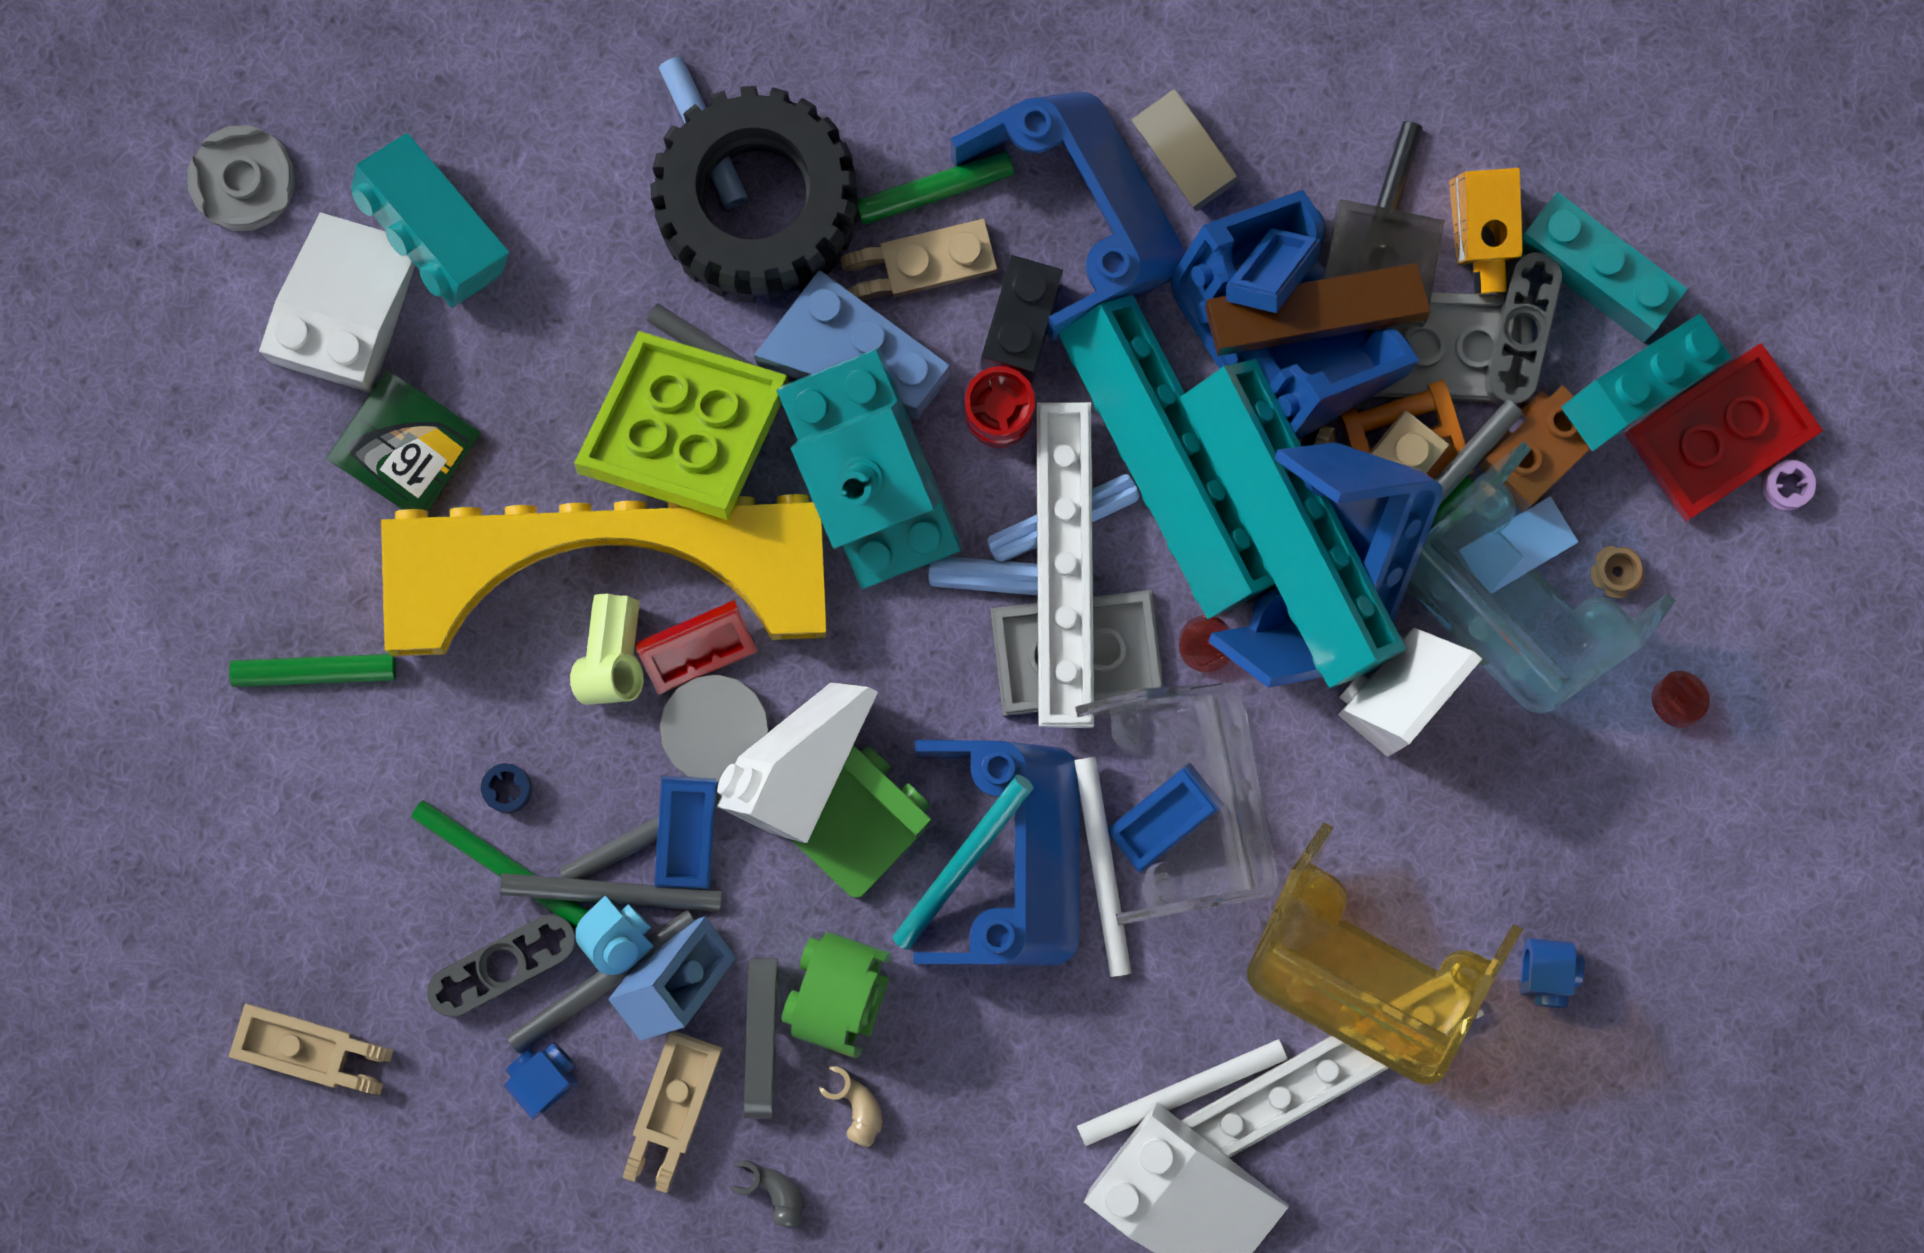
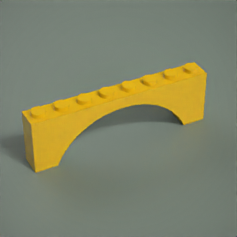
[381,494,826,657]

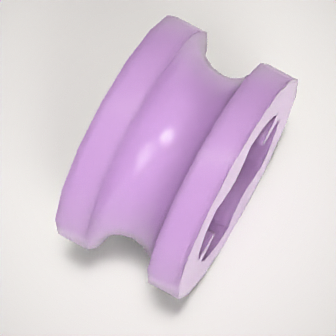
[1763,460,1816,511]

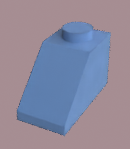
[608,916,737,1041]

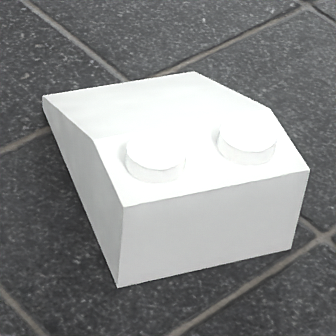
[259,212,415,393]
[1338,628,1482,757]
[715,682,878,843]
[1084,1102,1289,1253]

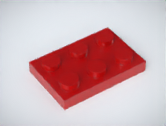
[1624,343,1823,522]

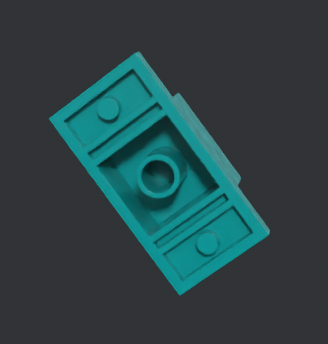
[776,347,963,590]

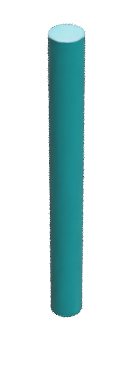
[892,775,1034,950]

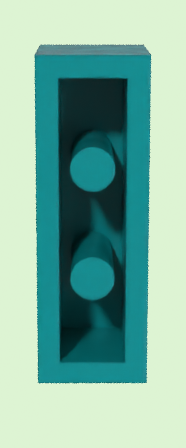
[351,132,509,308]
[1522,191,1688,343]
[1561,313,1732,452]

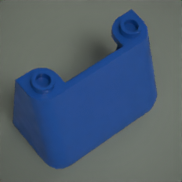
[1171,190,1419,440]

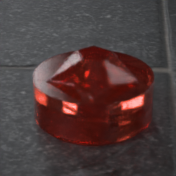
[1179,615,1230,672]
[1651,671,1710,728]

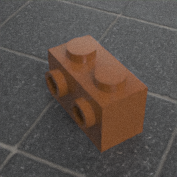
[1478,385,1590,513]

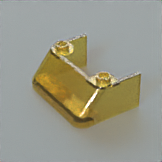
[1247,822,1523,1084]

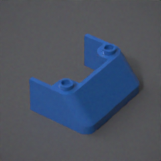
[950,91,1184,343]
[1208,443,1443,688]
[914,740,1080,966]

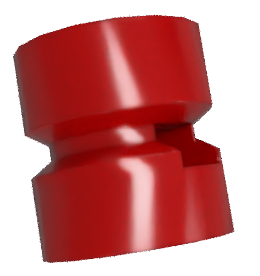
[965,366,1035,448]

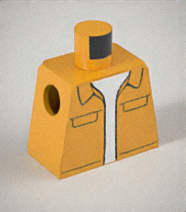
[1449,168,1522,294]

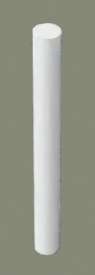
[1074,757,1132,977]
[1077,1039,1287,1147]

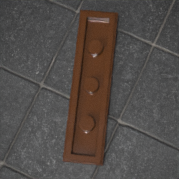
[1205,263,1431,356]

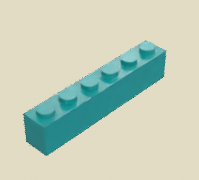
[1058,295,1276,620]
[1180,359,1407,688]

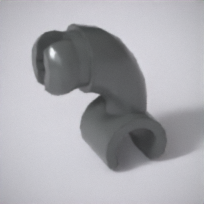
[730,1160,805,1227]

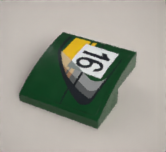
[325,370,481,511]

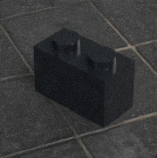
[981,255,1063,384]

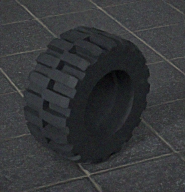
[650,86,858,303]

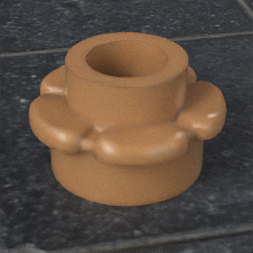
[1590,546,1644,599]

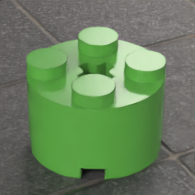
[782,931,893,1058]

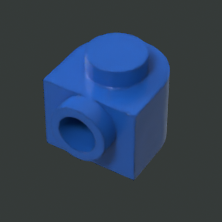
[1520,938,1585,1008]
[504,1042,579,1120]

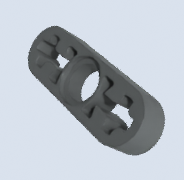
[1485,252,1562,407]
[427,915,577,1017]
[744,957,779,1119]

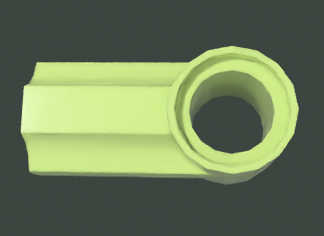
[570,593,644,705]

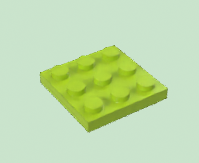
[574,331,789,520]

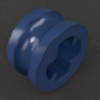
[480,763,532,813]

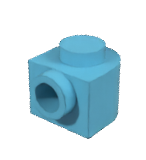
[575,896,654,975]

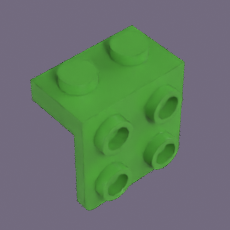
[791,745,932,898]

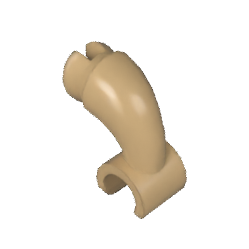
[819,1066,883,1148]

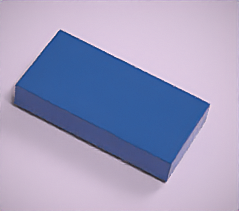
[1226,228,1320,313]
[1108,763,1225,873]
[654,776,717,889]

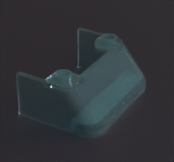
[1407,441,1676,713]

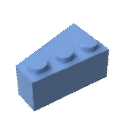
[754,270,950,419]

